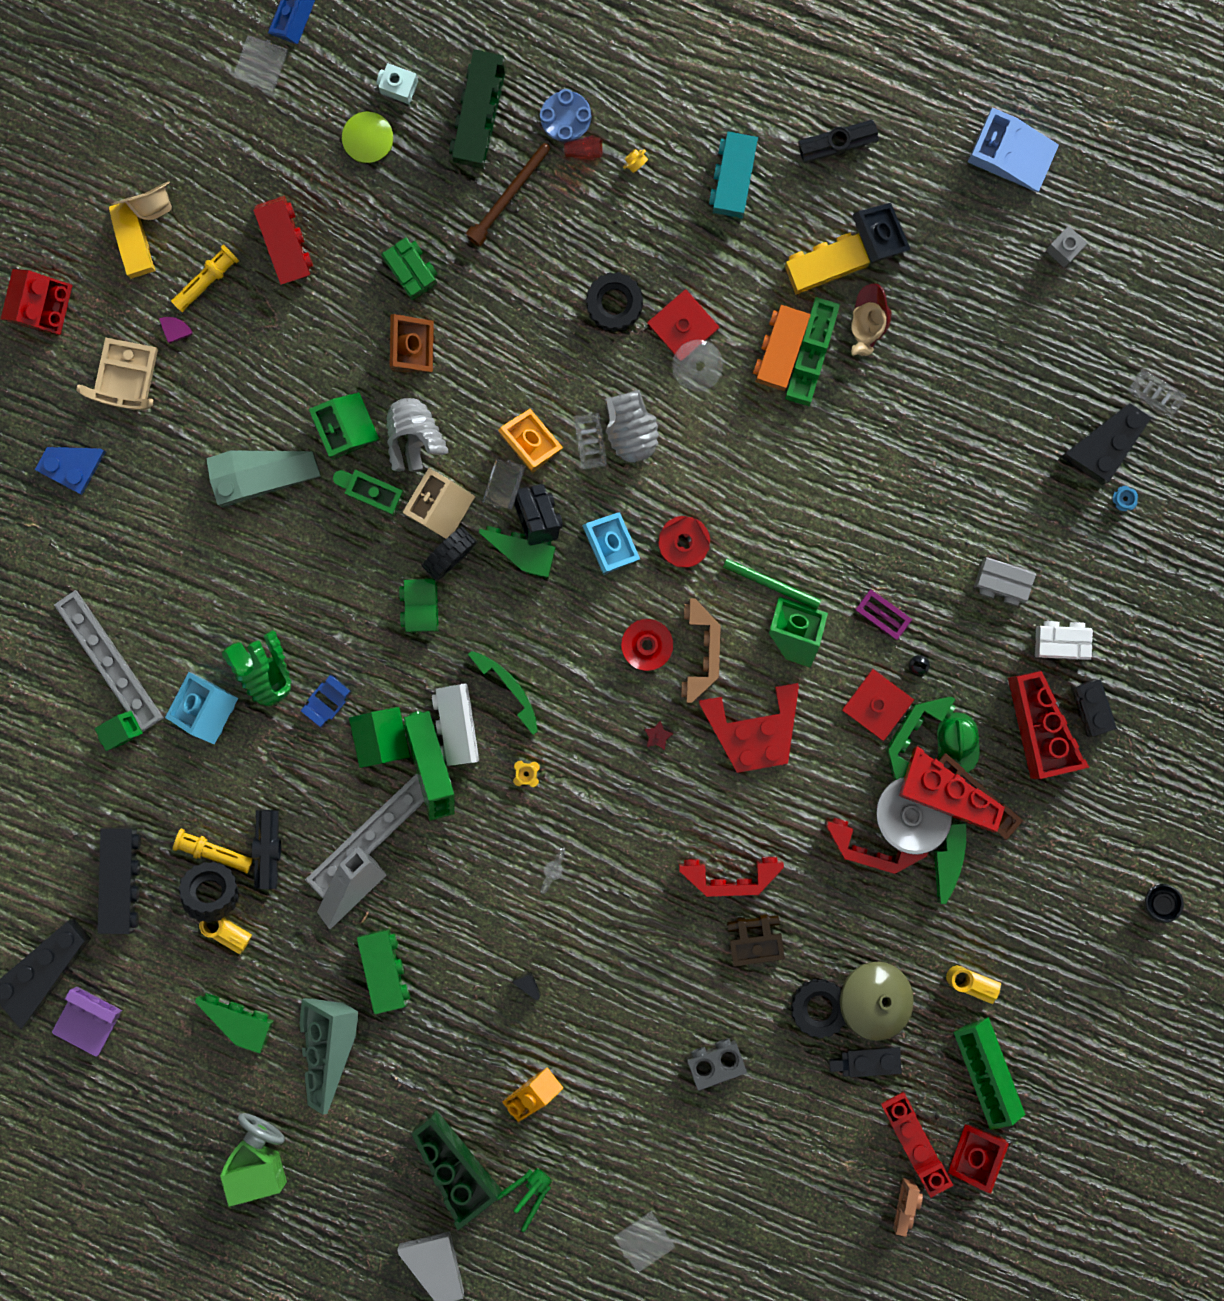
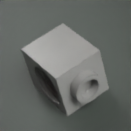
[1045,226,1087,267]

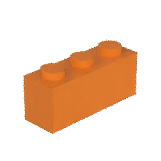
[753,305,811,391]

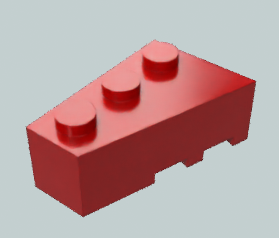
[254,195,313,285]

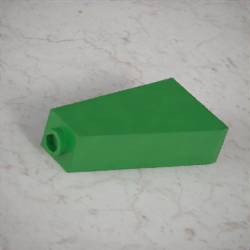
[404,711,455,821]

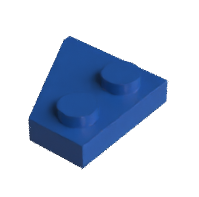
[35,447,106,495]

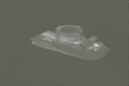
[540,847,565,894]

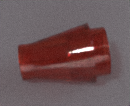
[564,135,603,161]

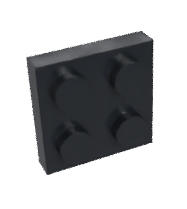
[852,203,911,263]

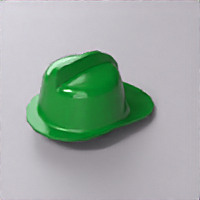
[937,712,980,773]

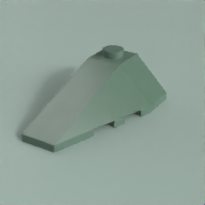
[206,451,321,508]
[299,998,358,1115]

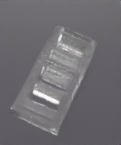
[1128,369,1187,420]
[573,413,607,469]

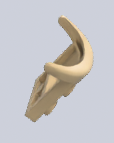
[76,337,158,410]

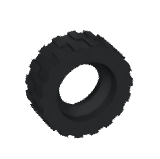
[586,272,643,332]
[422,526,477,581]
[179,862,239,923]
[791,979,846,1038]

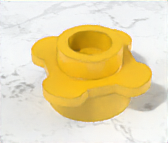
[623,149,648,173]
[513,761,540,787]

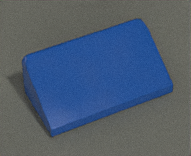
[268,0,315,44]

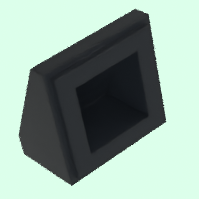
[512,972,541,1000]

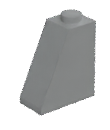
[397,1231,464,1301]

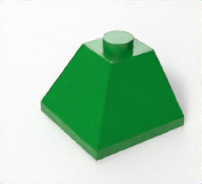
[769,596,828,668]

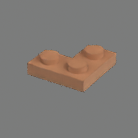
[893,1178,923,1236]

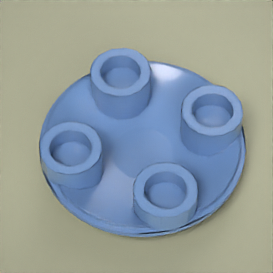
[540,89,592,142]

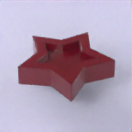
[644,720,673,750]

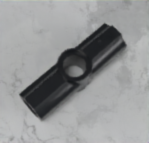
[798,119,879,163]
[252,810,281,889]

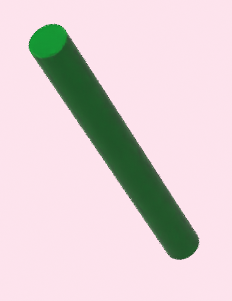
[723,558,821,609]

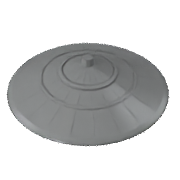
[877,777,952,854]

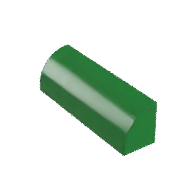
[954,1017,1026,1130]

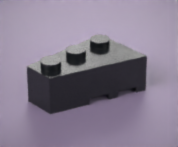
[1060,403,1152,485]

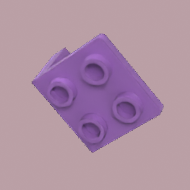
[52,986,123,1056]

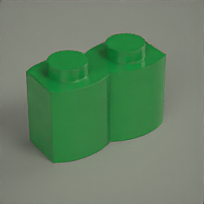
[399,579,439,633]

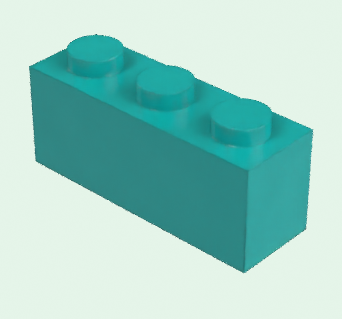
[709,132,758,218]

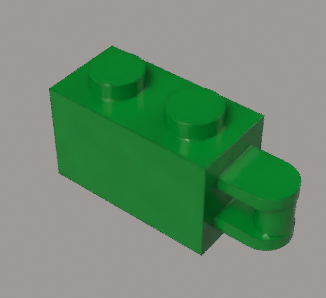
[333,470,406,517]

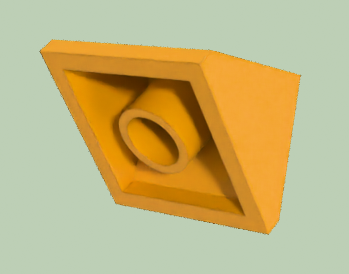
[498,409,563,474]

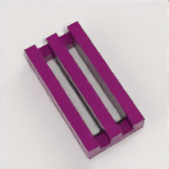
[855,589,912,640]

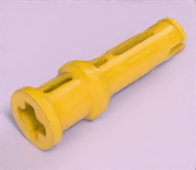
[171,244,240,313]
[172,828,253,874]

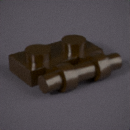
[727,914,785,967]

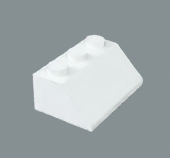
[432,684,479,766]

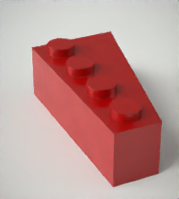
[1008,671,1089,779]

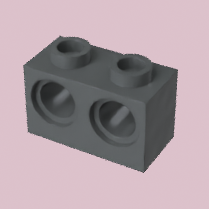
[687,1038,747,1091]

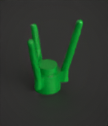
[496,1167,552,1232]

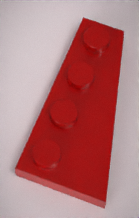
[899,746,1005,833]

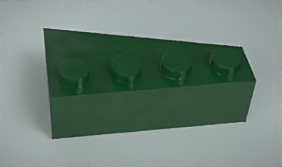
[449,49,506,169]

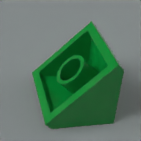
[349,707,410,768]

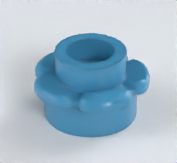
[1112,486,1138,511]

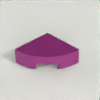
[159,317,194,344]

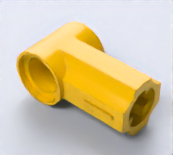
[199,917,252,955]
[946,965,1001,1004]

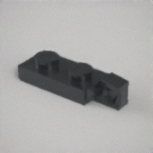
[828,1046,902,1077]

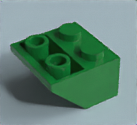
[309,392,380,460]

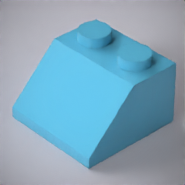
[165,672,238,744]

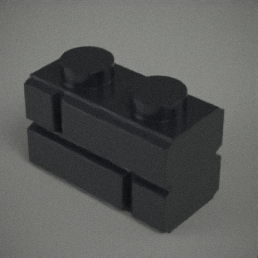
[513,484,563,546]
[1071,679,1117,737]

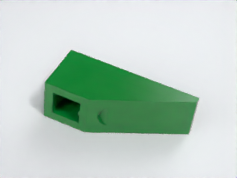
[479,526,556,578]
[195,993,274,1053]

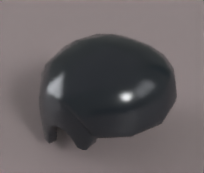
[1143,884,1184,923]

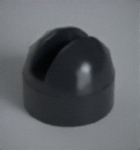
[908,655,930,676]

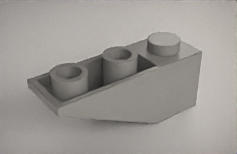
[317,847,386,929]

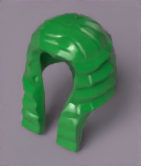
[222,630,291,706]

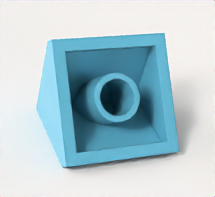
[583,512,640,575]

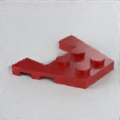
[699,683,799,773]

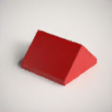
[948,1124,1009,1194]

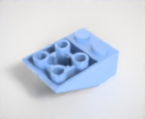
[967,107,1059,192]

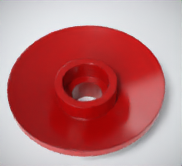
[621,619,673,671]

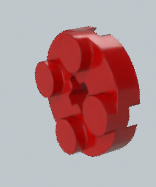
[658,516,710,568]

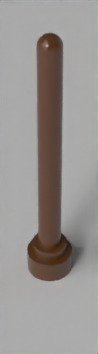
[464,143,550,247]

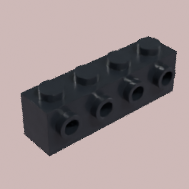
[98,827,141,934]

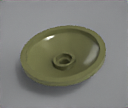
[840,962,914,1041]

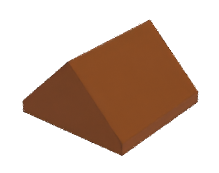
[390,314,434,373]

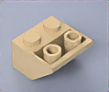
[402,468,476,539]

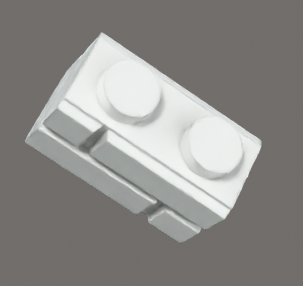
[1035,621,1093,660]

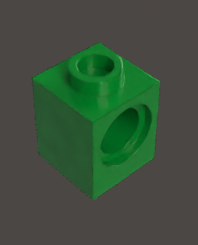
[94,711,143,751]

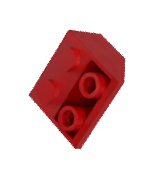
[0,269,73,335]

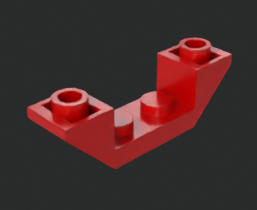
[825,818,928,874]
[678,857,784,897]
[881,1092,954,1198]

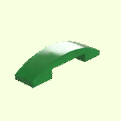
[468,651,538,735]

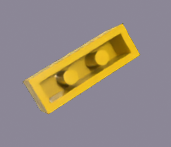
[785,233,870,295]

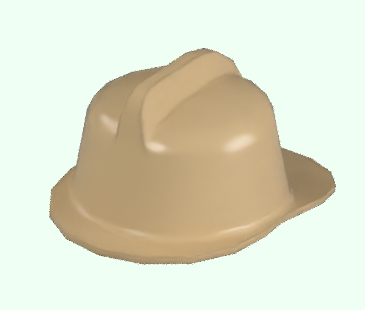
[111,181,172,220]

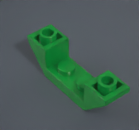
[886,697,956,782]

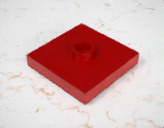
[647,289,720,362]
[842,669,914,741]

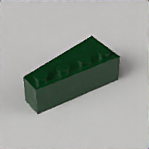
[411,1110,502,1231]

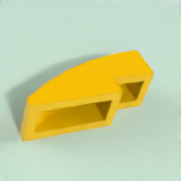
[109,202,156,279]

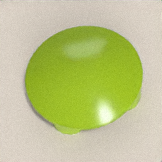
[342,112,393,163]

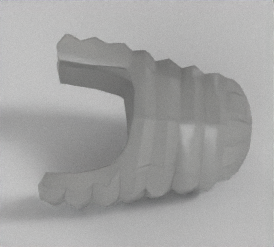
[604,390,659,463]
[386,398,448,472]

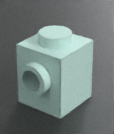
[376,63,419,104]

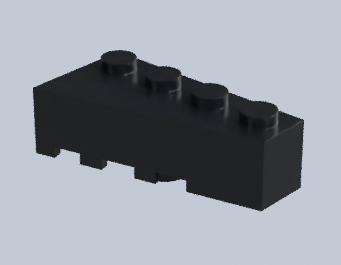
[0,919,91,1030]

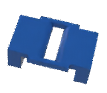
[301,675,352,727]

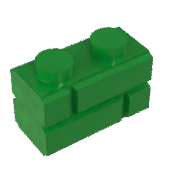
[381,237,438,300]

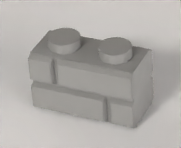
[974,557,1036,606]

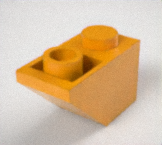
[502,1068,563,1122]

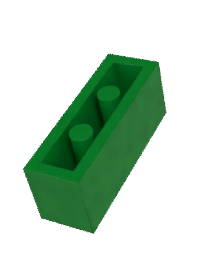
[357,928,410,1014]

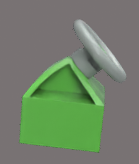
[220,1113,287,1207]

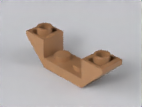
[681,598,721,703]

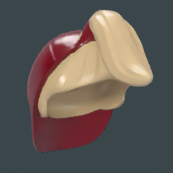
[851,284,892,356]

